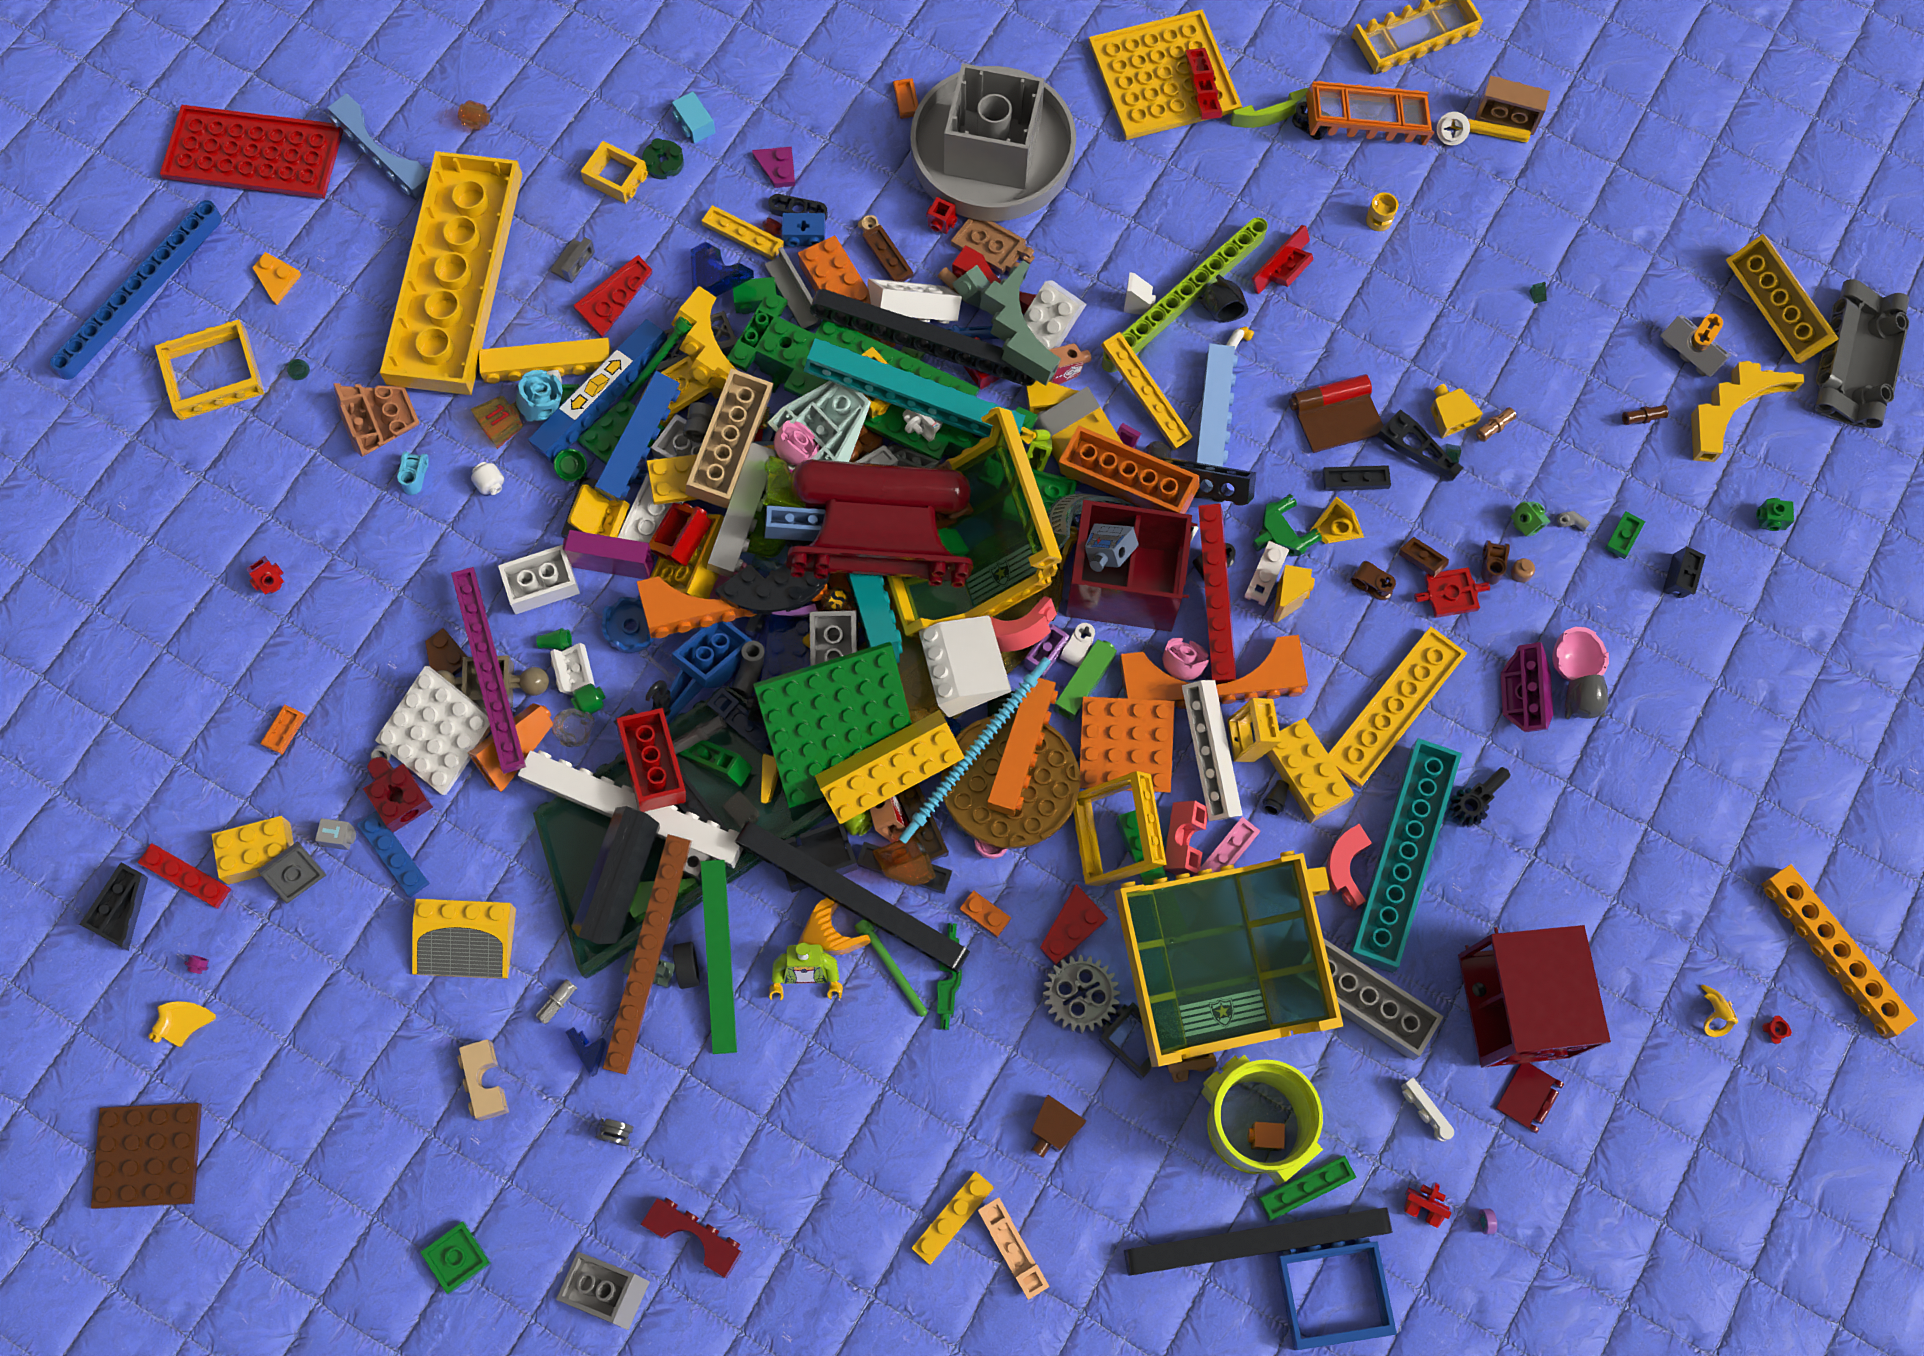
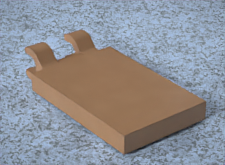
[951,218,1035,274]

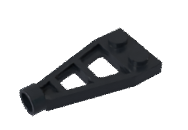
[1377,409,1464,481]

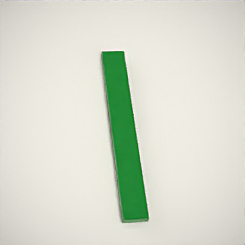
[701,860,738,1054]

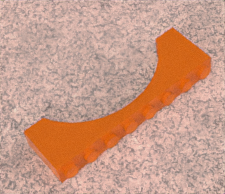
[637,562,827,639]
[1119,635,1308,709]

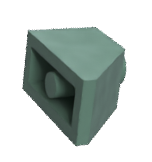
[952,265,991,311]

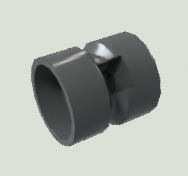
[683,402,715,443]

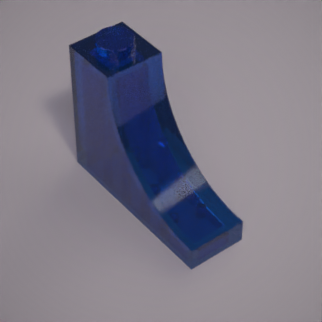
[690,242,754,297]

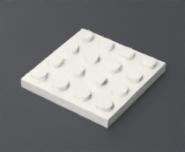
[375,666,491,795]

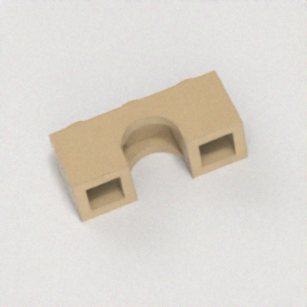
[457,1039,509,1121]

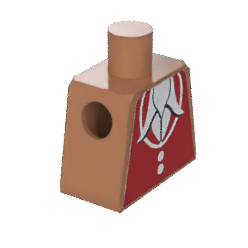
[1049,343,1092,385]
[870,796,909,843]

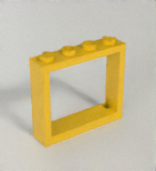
[155,319,265,421]
[1073,771,1167,886]

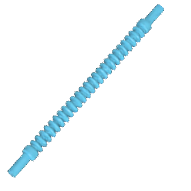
[899,656,1051,844]

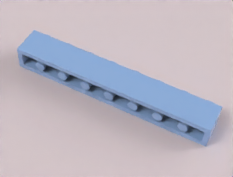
[1190,343,1238,508]

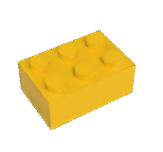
[211,816,294,885]

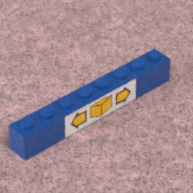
[528,319,668,464]

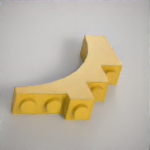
[671,286,738,391]
[1691,361,1804,462]

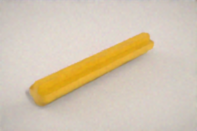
[1450,119,1531,142]

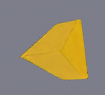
[1310,497,1364,544]

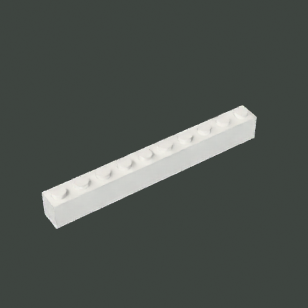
[518,750,743,869]

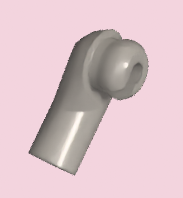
[1557,511,1591,531]

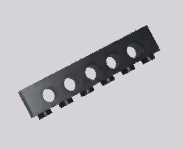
[1149,454,1256,506]

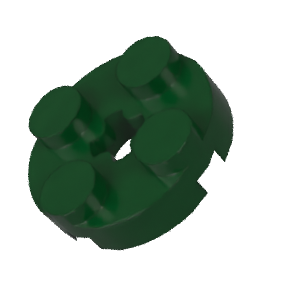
[642,138,684,180]

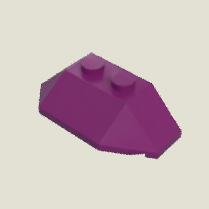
[1501,642,1553,733]

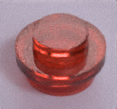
[762,218,782,236]

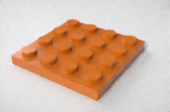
[1079,696,1175,793]

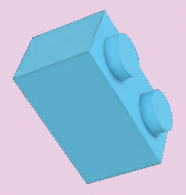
[671,91,716,144]

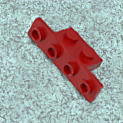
[1251,225,1314,294]

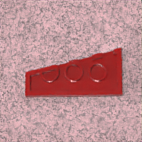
[573,255,652,338]

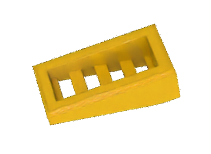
[761,753,779,803]

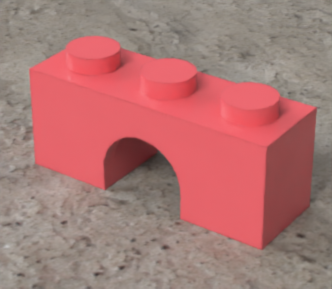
[1163,801,1208,875]

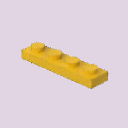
[701,205,784,260]
[911,1171,994,1265]

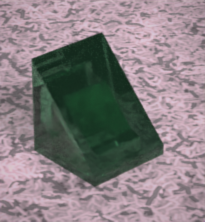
[1529,282,1547,304]
[1446,444,1462,463]

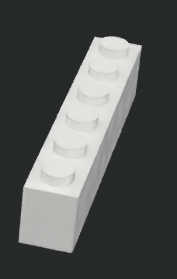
[1182,680,1242,821]

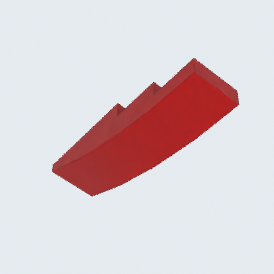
[1185,48,1222,120]

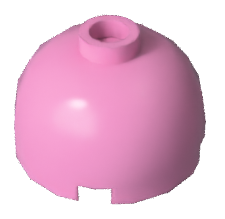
[774,420,819,466]
[1162,638,1209,681]

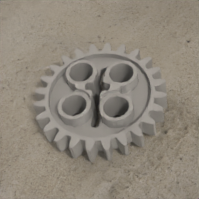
[1043,955,1120,1034]

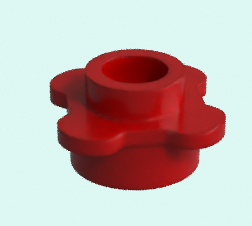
[1762,1016,1792,1044]

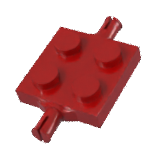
[1414,567,1490,618]

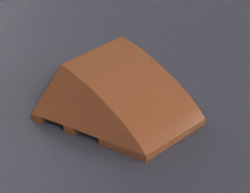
[333,383,419,457]

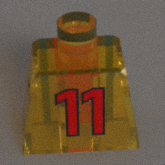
[470,396,523,449]

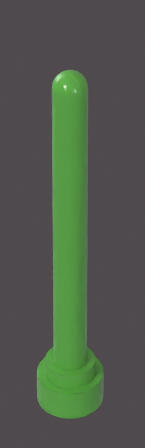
[854,919,927,1017]

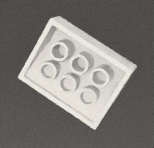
[919,615,1011,717]

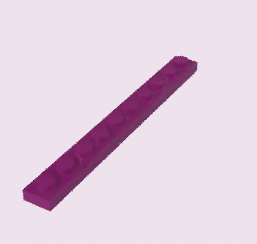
[451,567,526,774]

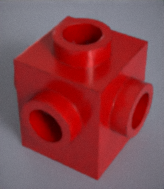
[926,197,957,234]
[246,556,284,595]

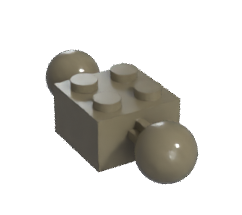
[437,655,549,708]

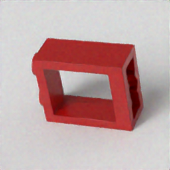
[649,502,713,567]

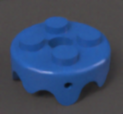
[601,596,655,653]

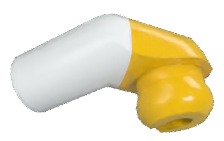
[1226,326,1254,349]

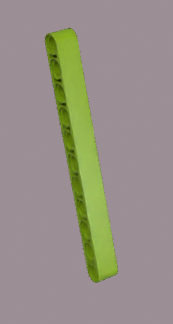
[1102,217,1268,373]

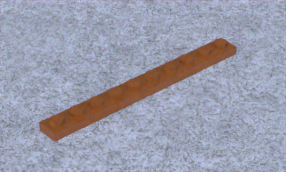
[603,834,692,1075]

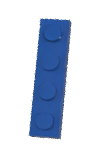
[357,811,430,898]

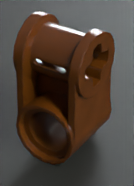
[1481,540,1510,585]
[1351,561,1396,600]

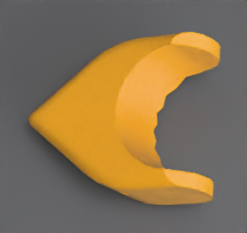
[798,898,871,955]

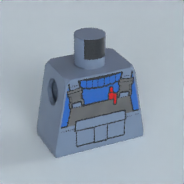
[1085,524,1139,572]

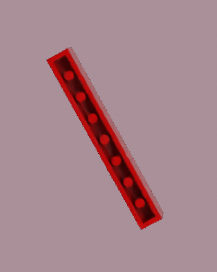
[1198,503,1237,685]

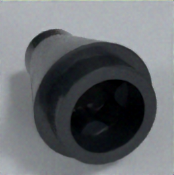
[1262,780,1289,815]

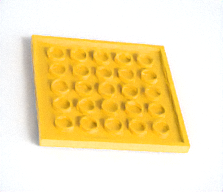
[1088,9,1242,140]

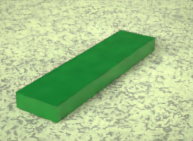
[1258,1155,1357,1221]

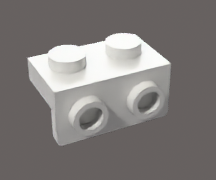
[550,643,595,696]

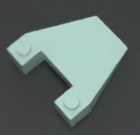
[767,381,871,462]

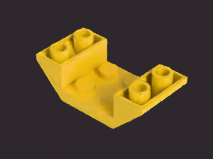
[640,356,722,428]

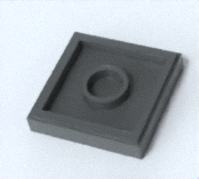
[258,841,326,904]

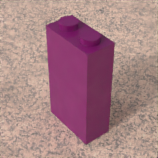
[563,530,655,579]

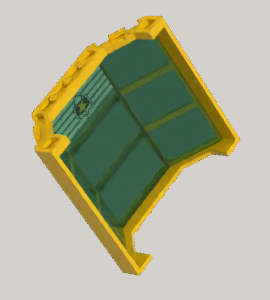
[888,407,1062,638]
[1114,850,1343,1067]

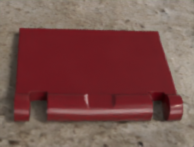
[1495,1063,1564,1134]

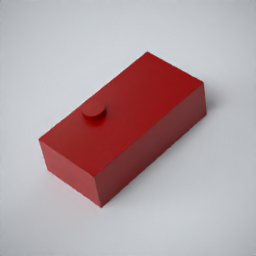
[616,708,686,812]

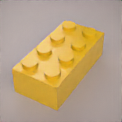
[1266,717,1354,824]

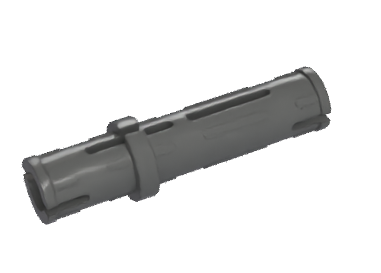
[672,715,727,754]

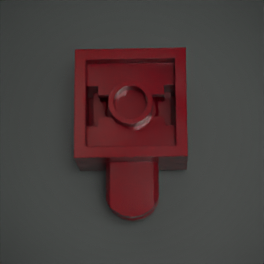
[363,757,433,833]

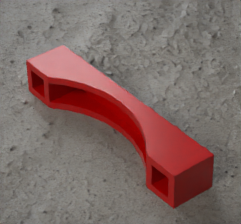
[952,245,1037,314]

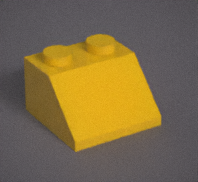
[1273,565,1315,623]

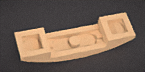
[978,1197,1050,1300]

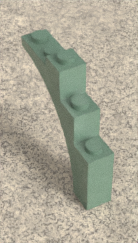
[980,261,1061,386]

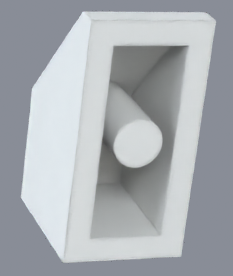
[1124,272,1156,315]

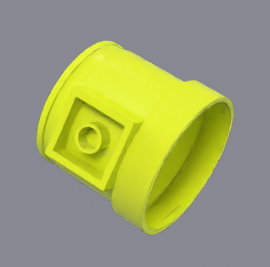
[1201,1055,1323,1186]

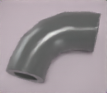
[730,641,765,700]

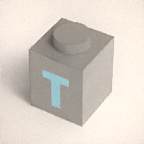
[315,818,356,850]

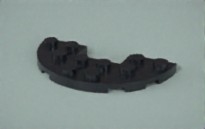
[715,539,831,615]

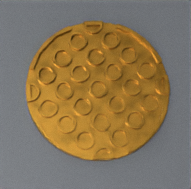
[941,713,1080,849]

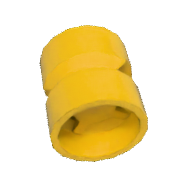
[1366,192,1399,232]

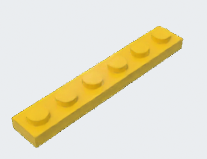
[1101,332,1193,450]

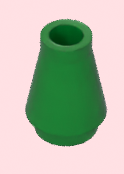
[536,628,572,650]

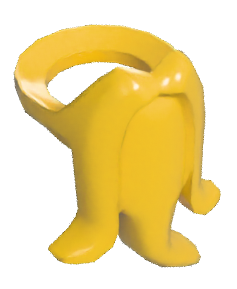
[1701,984,1738,1037]

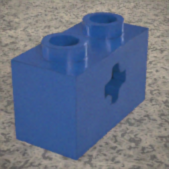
[782,213,826,247]

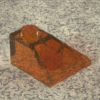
[872,834,936,886]

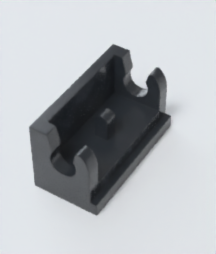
[1663,546,1706,598]

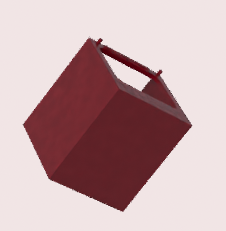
[1066,500,1198,632]
[1458,925,1611,1068]

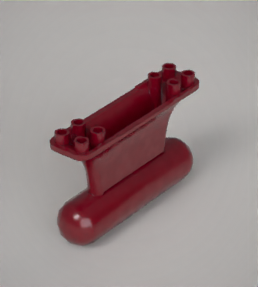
[786,459,973,588]

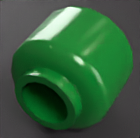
[570,683,606,717]

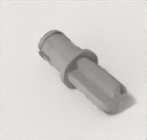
[536,979,578,1024]

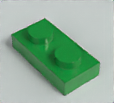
[1604,511,1646,559]

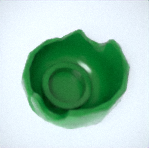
[554,448,587,482]

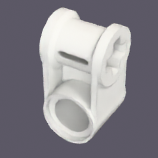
[1060,623,1095,668]

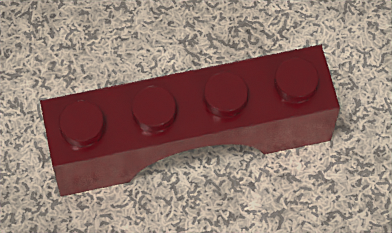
[641,1197,743,1279]

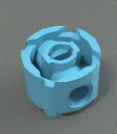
[516,370,563,421]

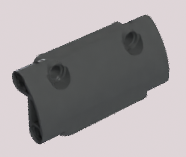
[1815,279,1910,428]

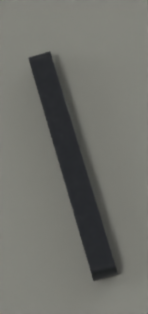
[810,289,1036,386]
[734,821,970,973]
[1124,1207,1393,1276]

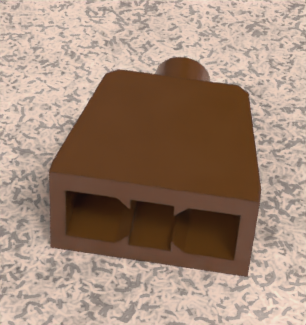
[1031,1095,1086,1158]

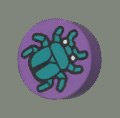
[1478,1208,1497,1235]

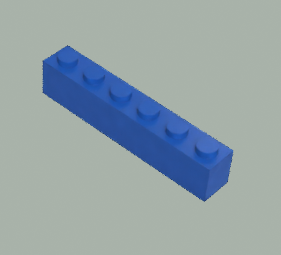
[594,371,681,502]

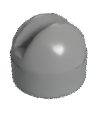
[371,745,391,761]

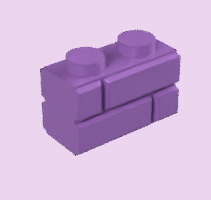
[1024,624,1069,678]

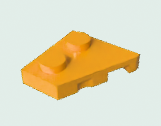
[252,252,301,305]

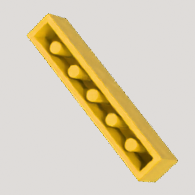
[479,338,612,384]

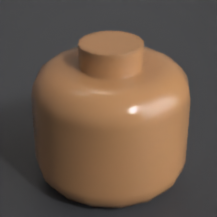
[1511,558,1535,582]

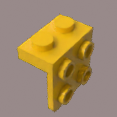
[568,484,630,538]

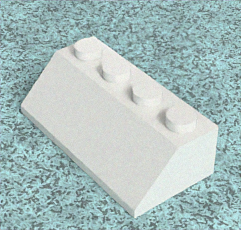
[868,279,962,324]

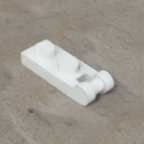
[1244,541,1289,606]
[1401,1078,1454,1142]

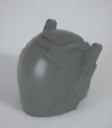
[1565,675,1608,719]

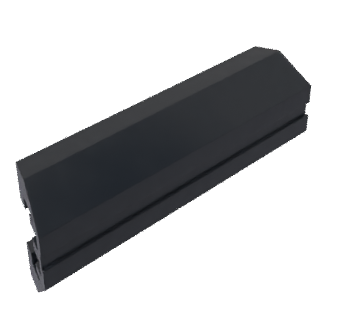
[571,806,660,944]

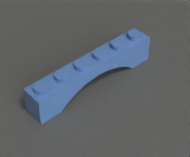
[328,93,430,200]

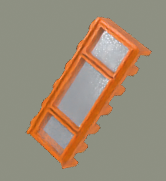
[1306,81,1435,145]

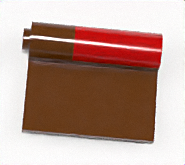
[1289,374,1384,453]

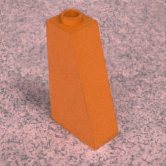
[467,703,554,792]

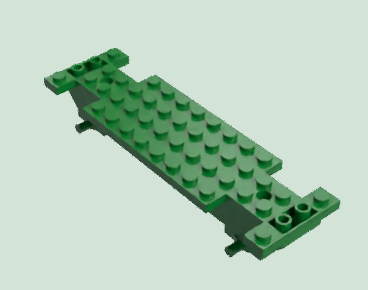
[727,291,1038,490]

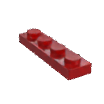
[138,843,231,909]

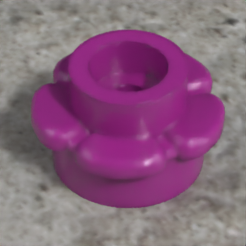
[184,955,209,974]

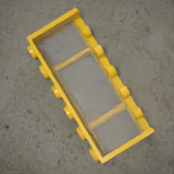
[1351,0,1483,74]

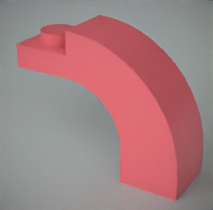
[990,596,1057,652]
[1326,824,1372,911]

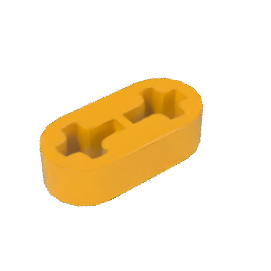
[1691,314,1723,350]

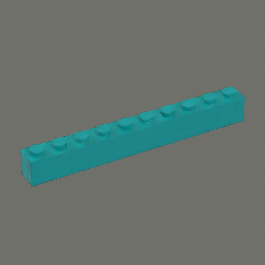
[804,338,1026,446]

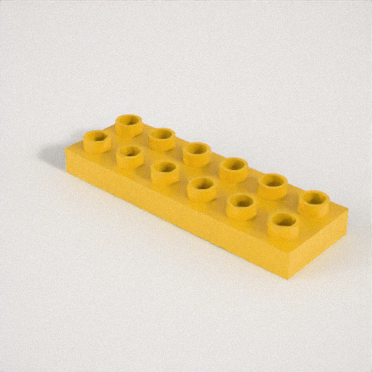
[380,151,522,395]

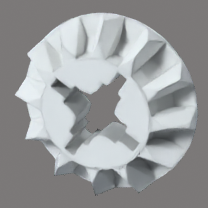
[1436,112,1470,146]

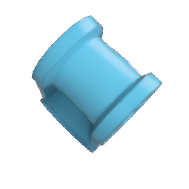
[397,451,429,495]

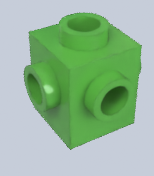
[1510,501,1551,537]

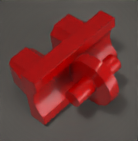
[1404,1182,1452,1228]

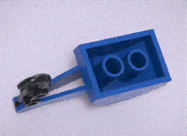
[645,621,752,725]

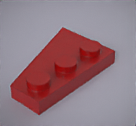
[1040,884,1108,966]

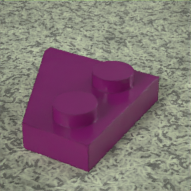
[752,147,795,188]

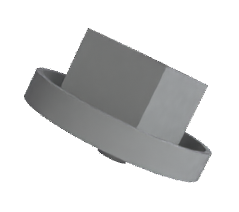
[911,63,1076,221]

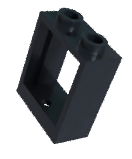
[1099,1002,1176,1080]

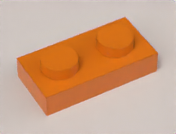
[960,890,1011,938]

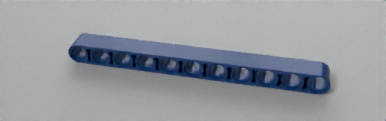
[50,200,222,380]

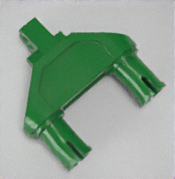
[1252,494,1322,556]

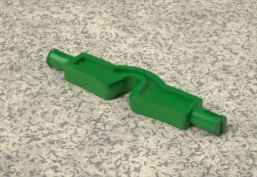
[937,923,962,1030]

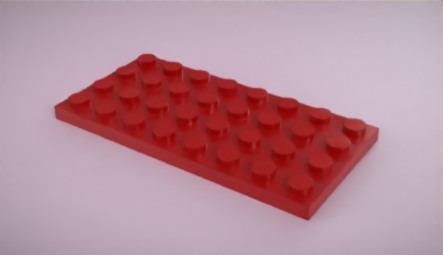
[160,104,344,199]

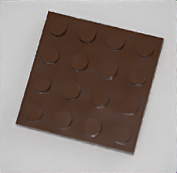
[91,1103,202,1209]

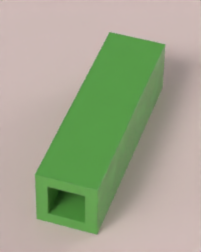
[1054,639,1117,722]

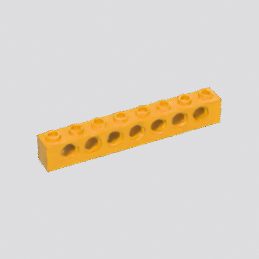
[1761,864,1918,1039]

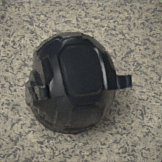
[1197,274,1248,323]

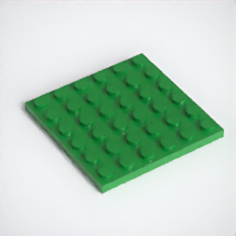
[753,642,912,808]

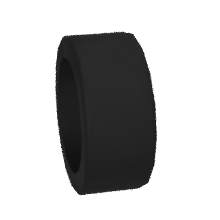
[673,942,700,989]

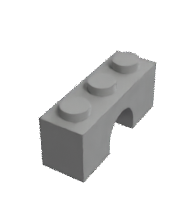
[1660,315,1732,377]

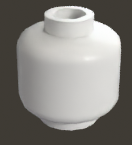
[471,462,504,495]

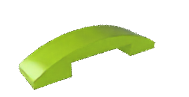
[1230,87,1309,128]

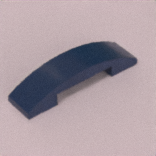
[707,687,773,755]

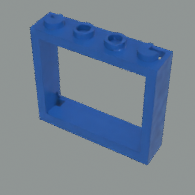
[1276,1238,1397,1350]

